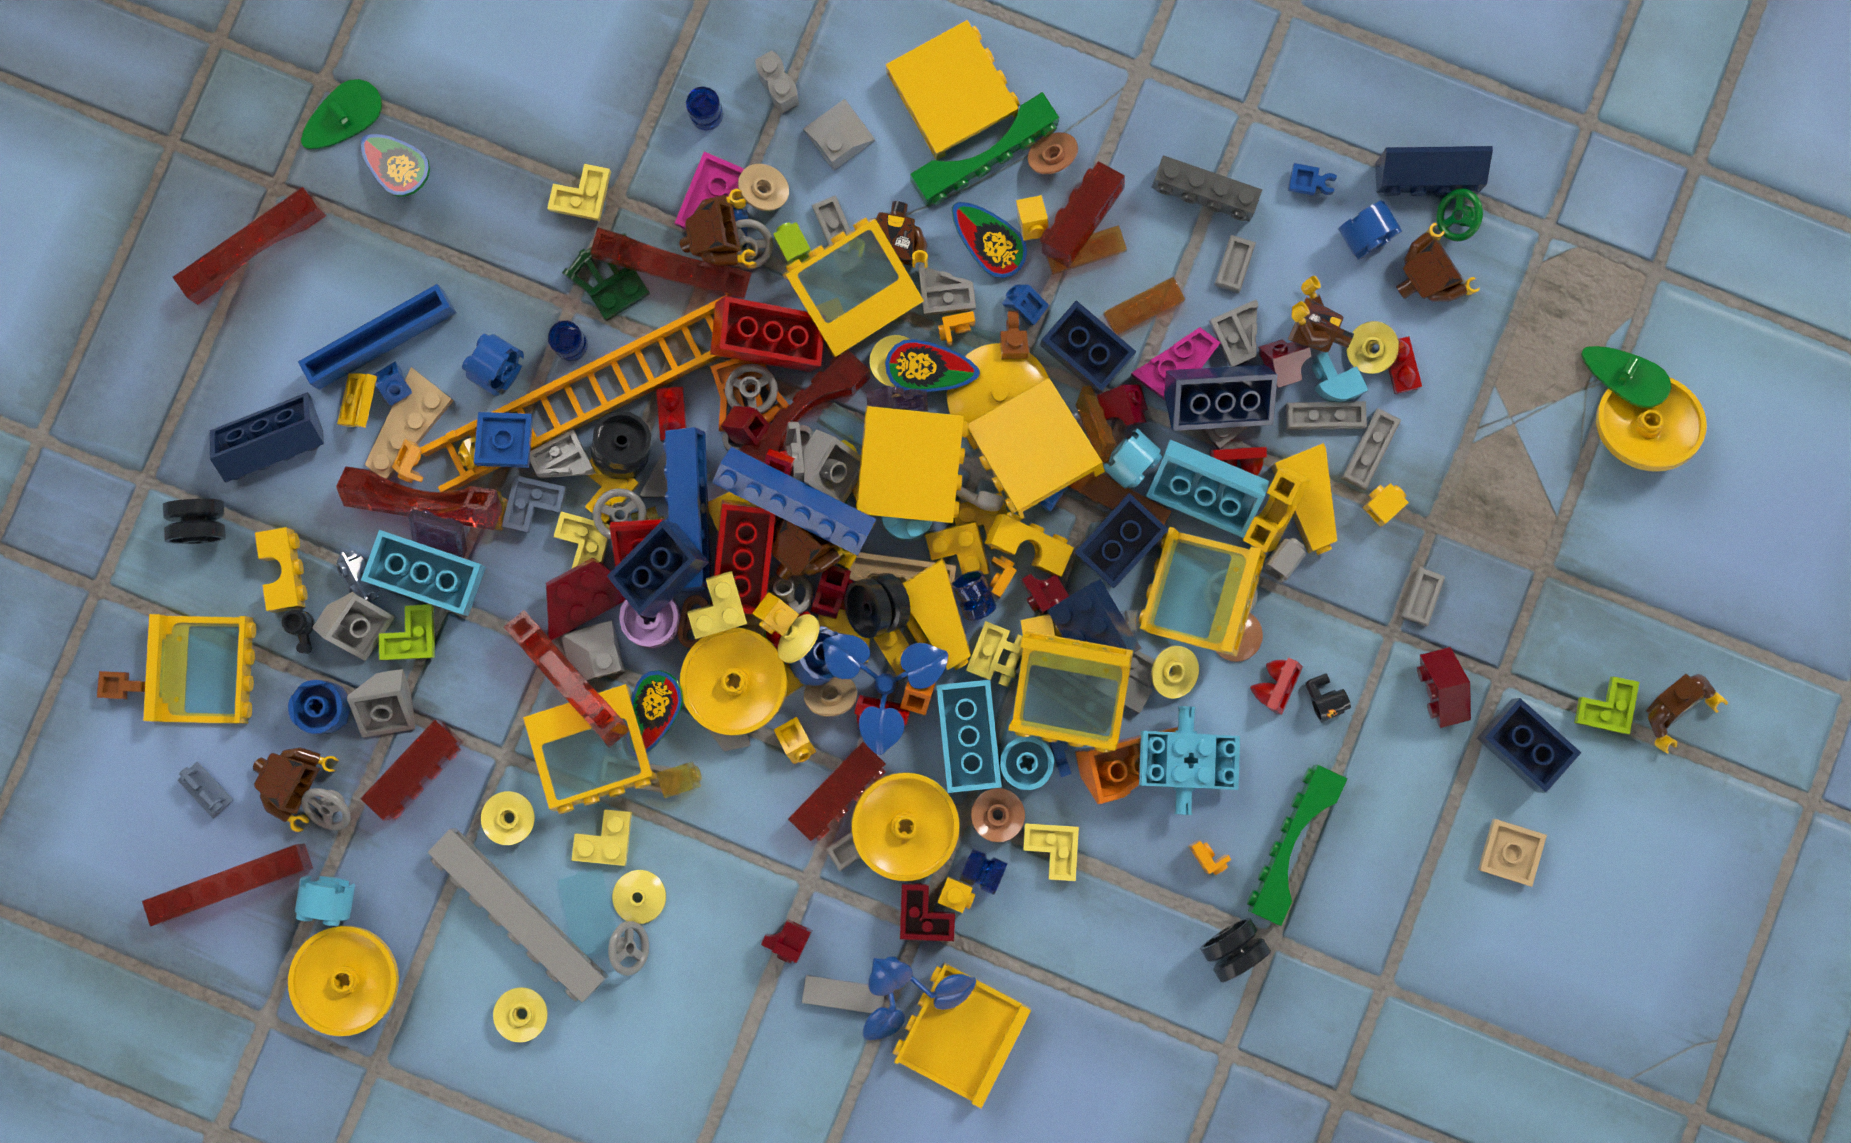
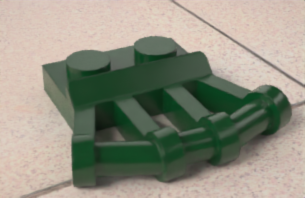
[562,233,650,321]

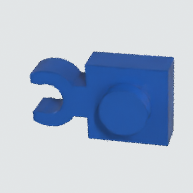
[1288,163,1337,196]
[1049,740,1072,778]

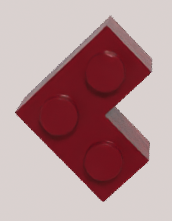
[1417,647,1471,728]
[900,883,955,942]

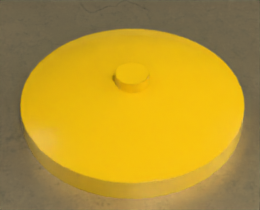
[947,343,1049,436]
[1596,377,1707,472]
[680,628,788,735]
[851,772,959,881]
[288,926,399,1036]

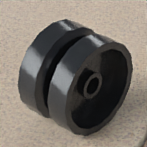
[591,411,652,479]
[163,499,226,544]
[844,573,911,639]
[1200,918,1271,982]

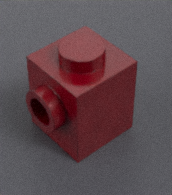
[721,406,770,446]

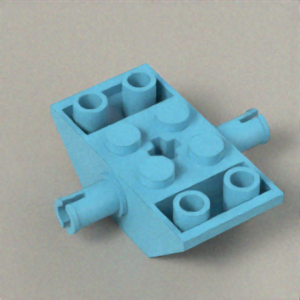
[1139,706,1240,815]

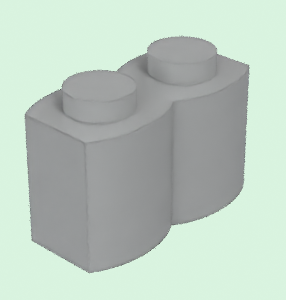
[755,50,799,113]
[1262,538,1306,583]

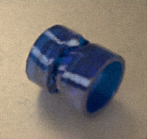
[686,86,723,131]
[548,320,588,361]
[951,571,997,621]
[959,848,1008,895]

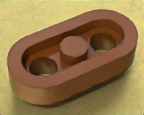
[678,595,709,648]

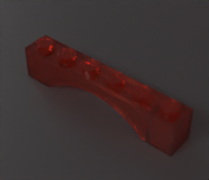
[173,187,327,305]
[590,227,752,300]
[739,349,871,463]
[336,466,503,530]
[504,610,630,748]
[142,843,313,927]

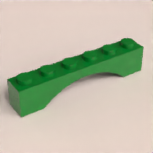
[910,92,1059,206]
[1247,765,1348,926]

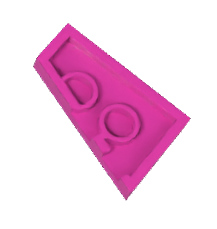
[674,152,744,230]
[1130,327,1221,400]

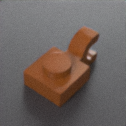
[1000,311,1029,359]
[97,671,145,699]

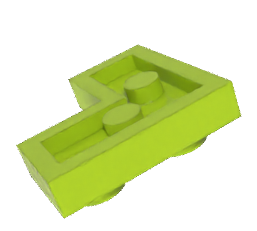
[379,604,435,661]
[1574,676,1640,734]

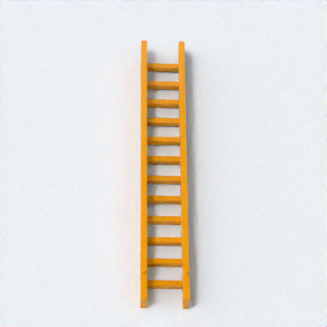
[420,295,727,495]

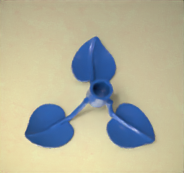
[823,634,948,755]
[863,956,976,1040]

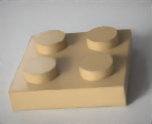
[1478,819,1547,887]

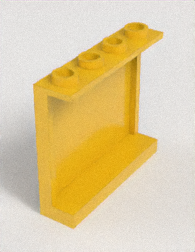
[885,20,1020,161]
[966,378,1105,520]
[856,406,968,523]
[892,962,1031,1108]

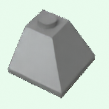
[803,99,875,171]
[803,429,861,503]
[312,592,395,661]
[561,620,626,685]
[347,669,415,738]

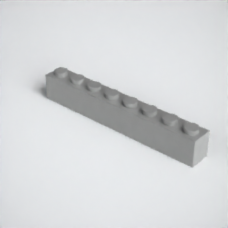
[427,828,608,1002]

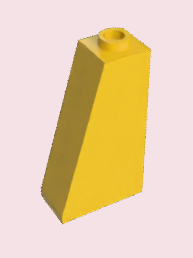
[1271,443,1337,555]
[902,558,971,670]

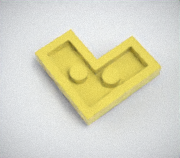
[547,164,611,221]
[553,512,610,569]
[687,571,747,639]
[571,809,632,866]
[1023,823,1079,881]

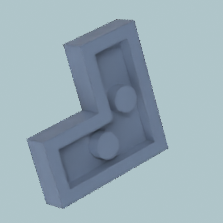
[502,475,567,533]

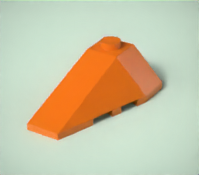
[1075,727,1178,804]

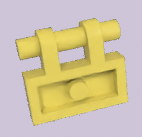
[966,621,1023,687]

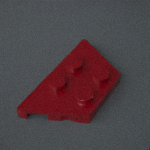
[546,557,626,641]

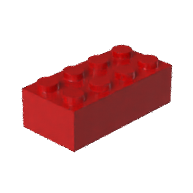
[710,296,826,372]
[710,500,776,614]

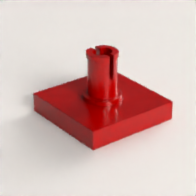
[610,519,664,566]

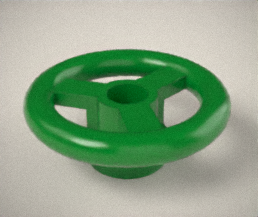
[1436,189,1483,242]

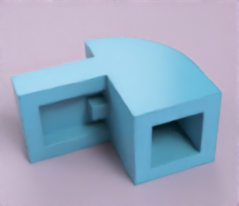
[1312,352,1368,402]

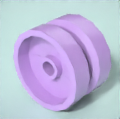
[619,599,681,649]

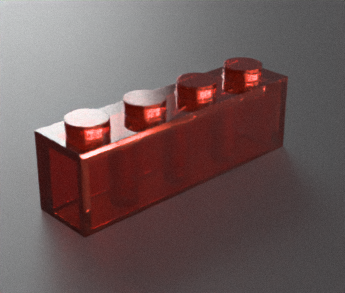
[1040,161,1125,268]
[360,720,464,821]
[788,742,887,841]

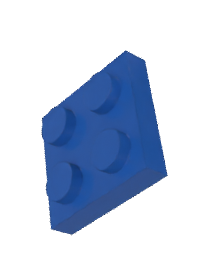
[474,412,533,468]

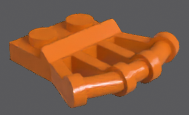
[710,359,792,432]

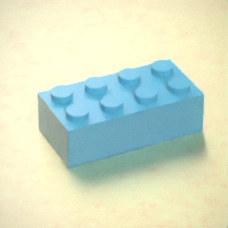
[1146,439,1269,538]
[361,530,486,617]
[936,680,1001,793]

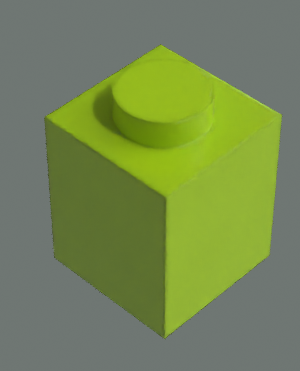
[773,222,811,265]

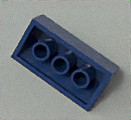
[1375,146,1493,196]
[1164,365,1278,431]
[210,392,324,483]

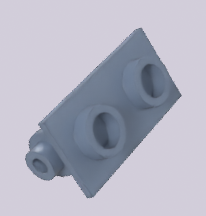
[336,550,380,601]
[178,761,233,819]

